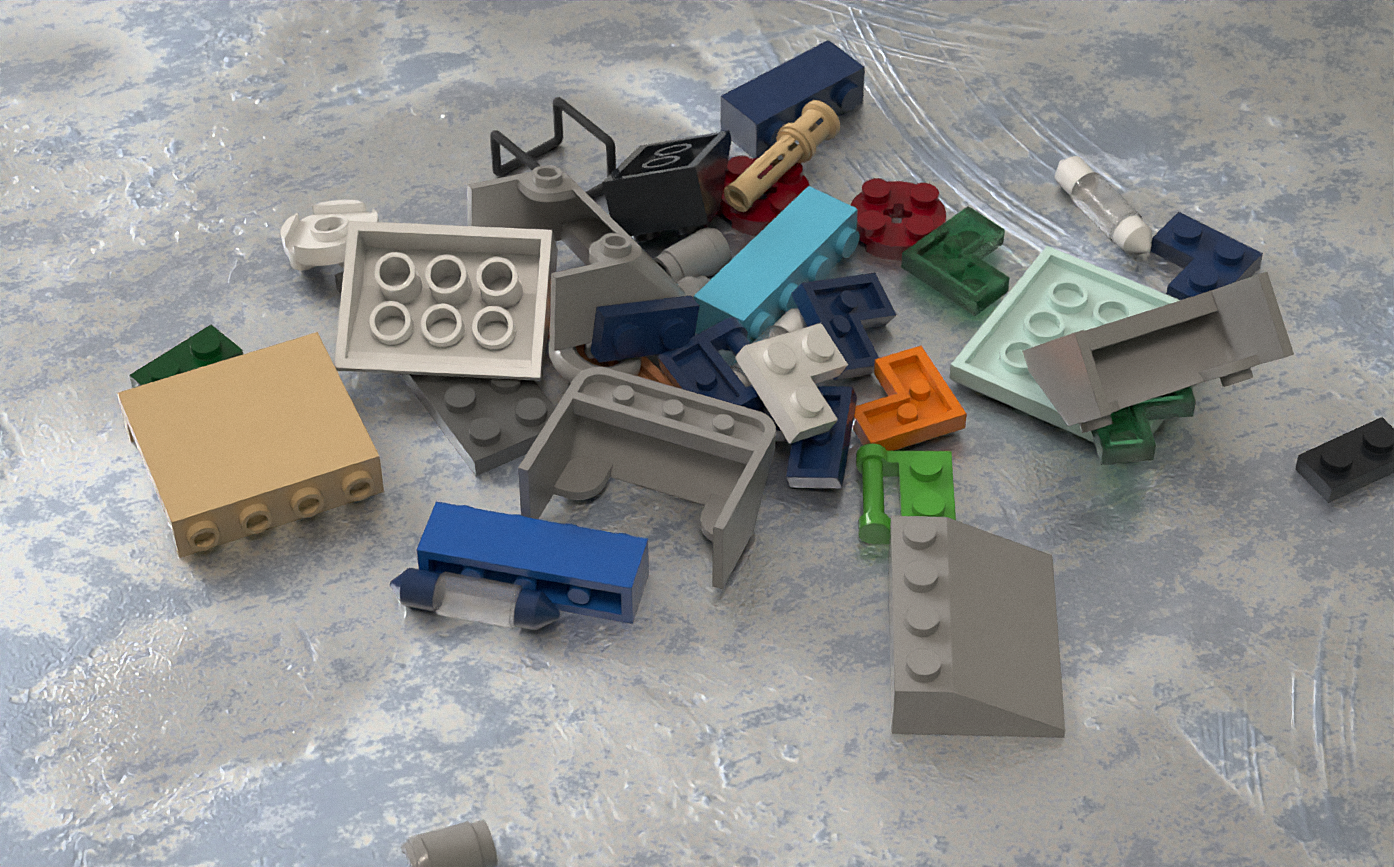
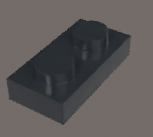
[1295,417,1394,503]

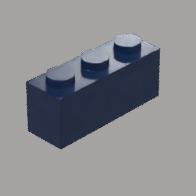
[721,40,865,158]

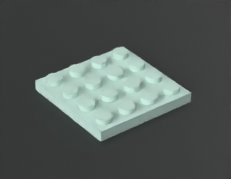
[949,246,1186,460]

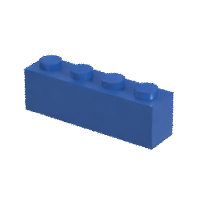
[416,501,649,624]

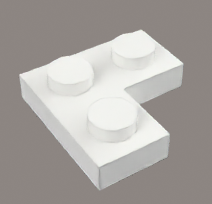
[735,323,848,444]

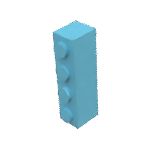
[694,186,859,344]

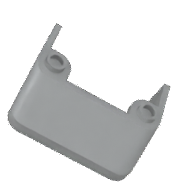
[467,165,685,351]
[1022,272,1294,433]
[518,367,776,589]

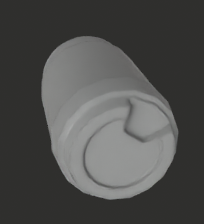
[653,227,732,283]
[401,820,498,867]

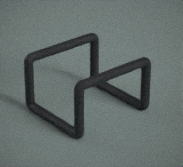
[490,97,616,199]

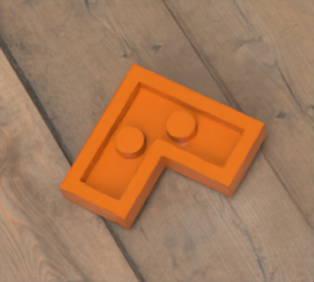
[852,345,967,451]

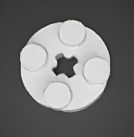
[280,200,379,270]

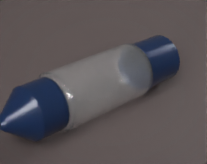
[390,567,561,631]

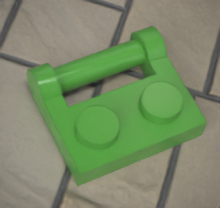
[856,443,956,545]

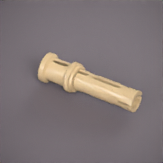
[724,100,840,212]

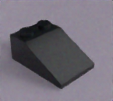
[602,130,732,242]

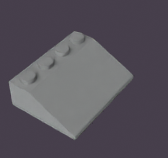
[888,516,1065,738]

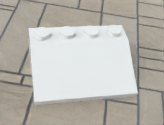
[334,221,558,381]

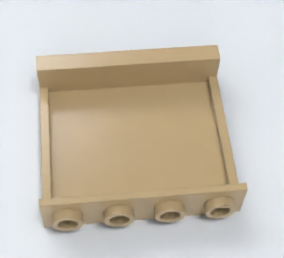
[117,332,384,558]

